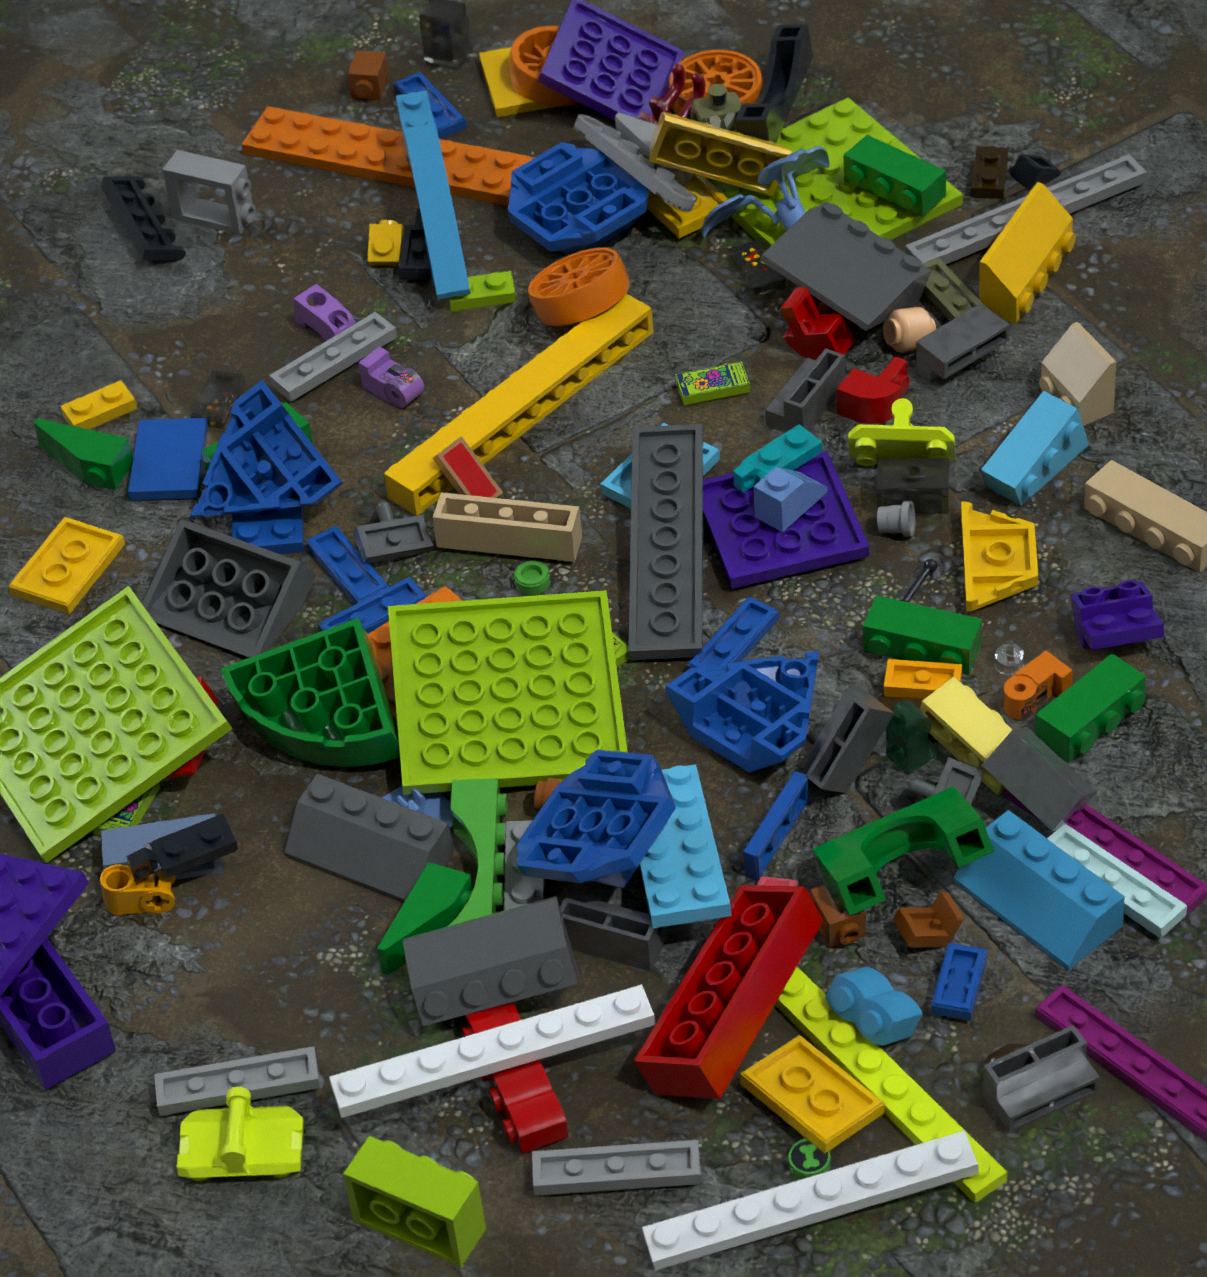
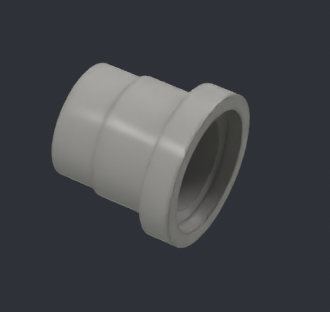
[877,501,915,537]

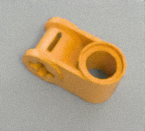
[100,864,176,916]

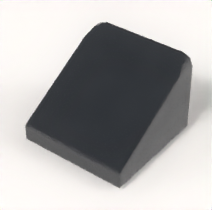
[1011,154,1061,190]

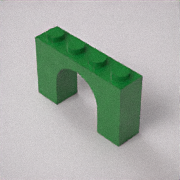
[812,786,994,916]

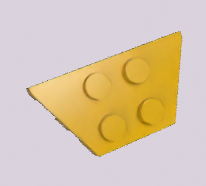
[961,501,1038,611]

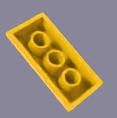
[648,112,792,196]
[979,182,1076,324]

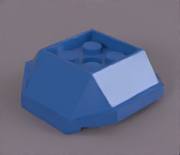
[508,142,651,255]
[516,750,676,888]

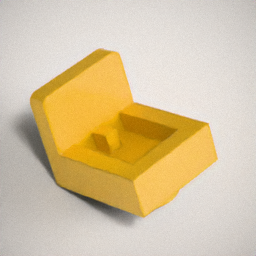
[368,220,404,266]

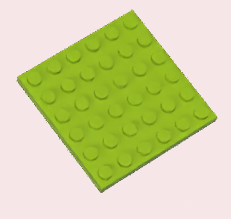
[705,98,963,250]
[0,586,233,863]
[388,590,628,795]

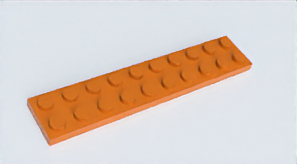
[242,106,535,206]

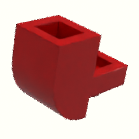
[781,287,855,360]
[836,357,910,424]

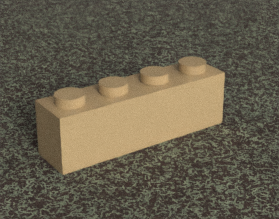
[1084,460,1207,573]
[432,492,582,562]

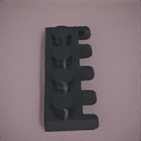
[101,176,186,262]

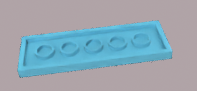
[639,765,731,928]

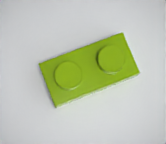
[449,271,516,312]

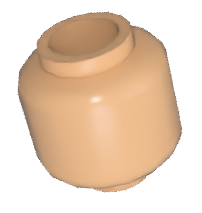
[883,307,936,353]

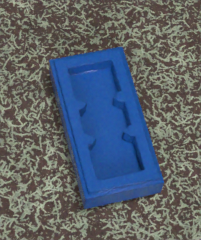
[931,943,987,1021]

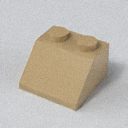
[1039,322,1116,426]

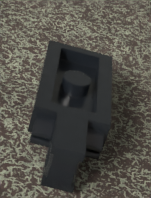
[399,209,432,280]
[126,814,238,881]

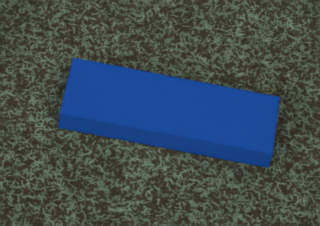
[393,72,467,139]
[306,526,389,604]
[318,577,428,634]
[687,597,779,672]
[743,771,809,881]

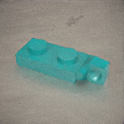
[733,424,823,493]

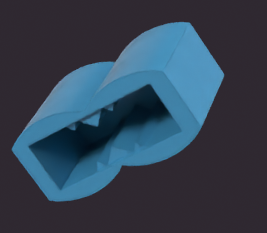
[825,967,923,1046]

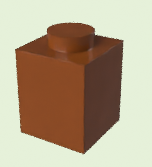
[347,51,389,100]

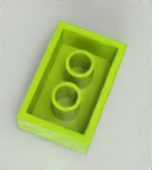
[343,1136,486,1267]

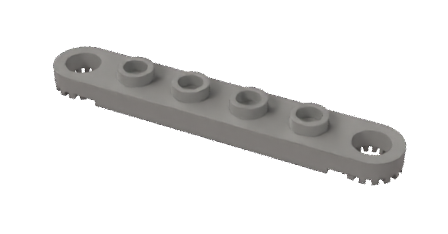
[573,115,697,212]

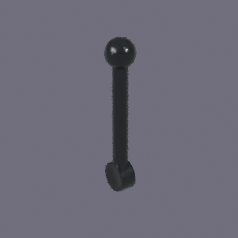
[900,559,938,602]

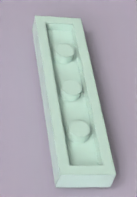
[1047,823,1187,938]

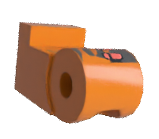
[1004,650,1073,720]

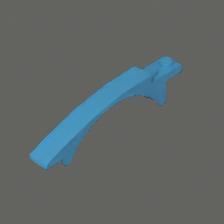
[395,90,470,299]

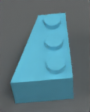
[981,391,1089,506]

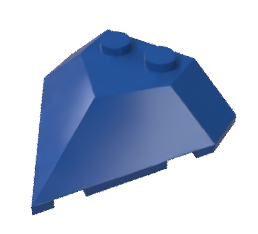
[190,380,343,518]
[665,651,819,772]

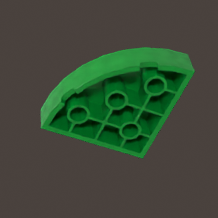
[220,618,400,767]

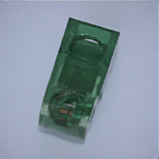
[886,700,937,775]

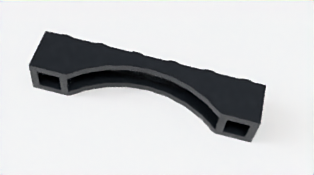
[735,24,813,144]

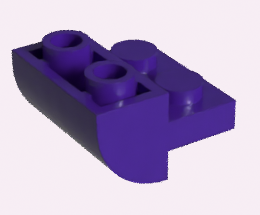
[1071,580,1165,650]

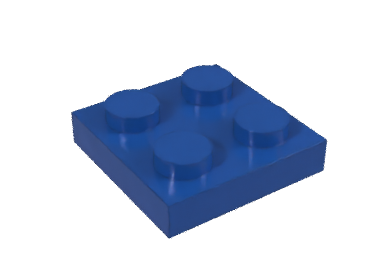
[232,506,304,554]

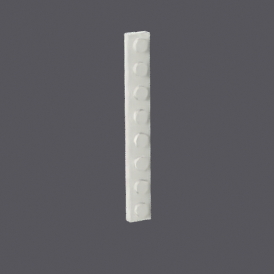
[329,985,655,1118]
[642,1131,979,1271]

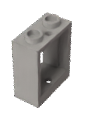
[162,150,255,235]

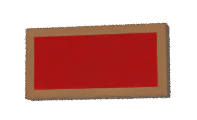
[432,436,503,498]

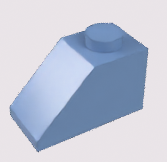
[753,466,827,532]

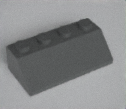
[284,774,454,903]
[403,896,579,1027]

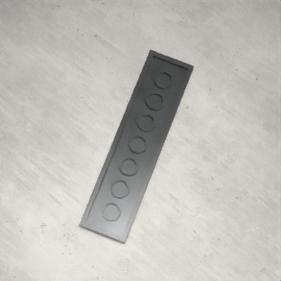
[628,424,703,660]

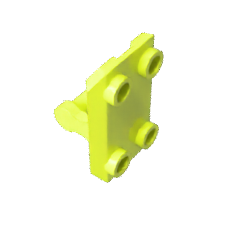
[848,398,955,468]
[177,1087,304,1181]

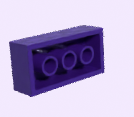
[0,938,116,1090]

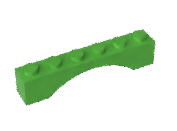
[447,778,508,927]

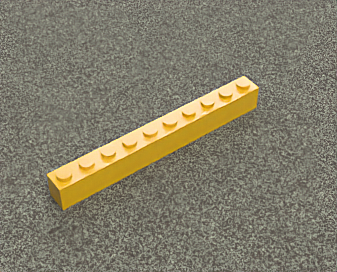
[384,293,653,516]

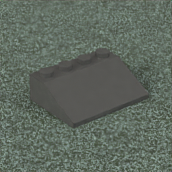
[760,202,932,331]
[142,519,316,658]

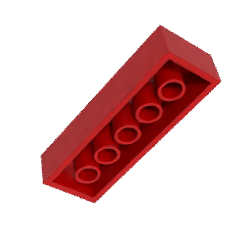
[634,885,824,1099]

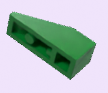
[33,418,133,490]
[377,862,473,975]

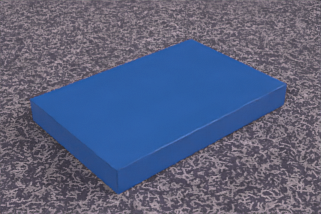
[128,418,208,501]

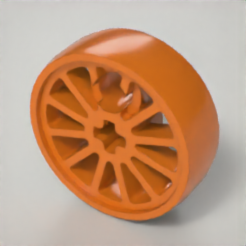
[508,26,578,107]
[669,50,763,115]
[528,247,630,326]

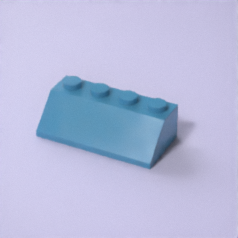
[953,810,1125,971]

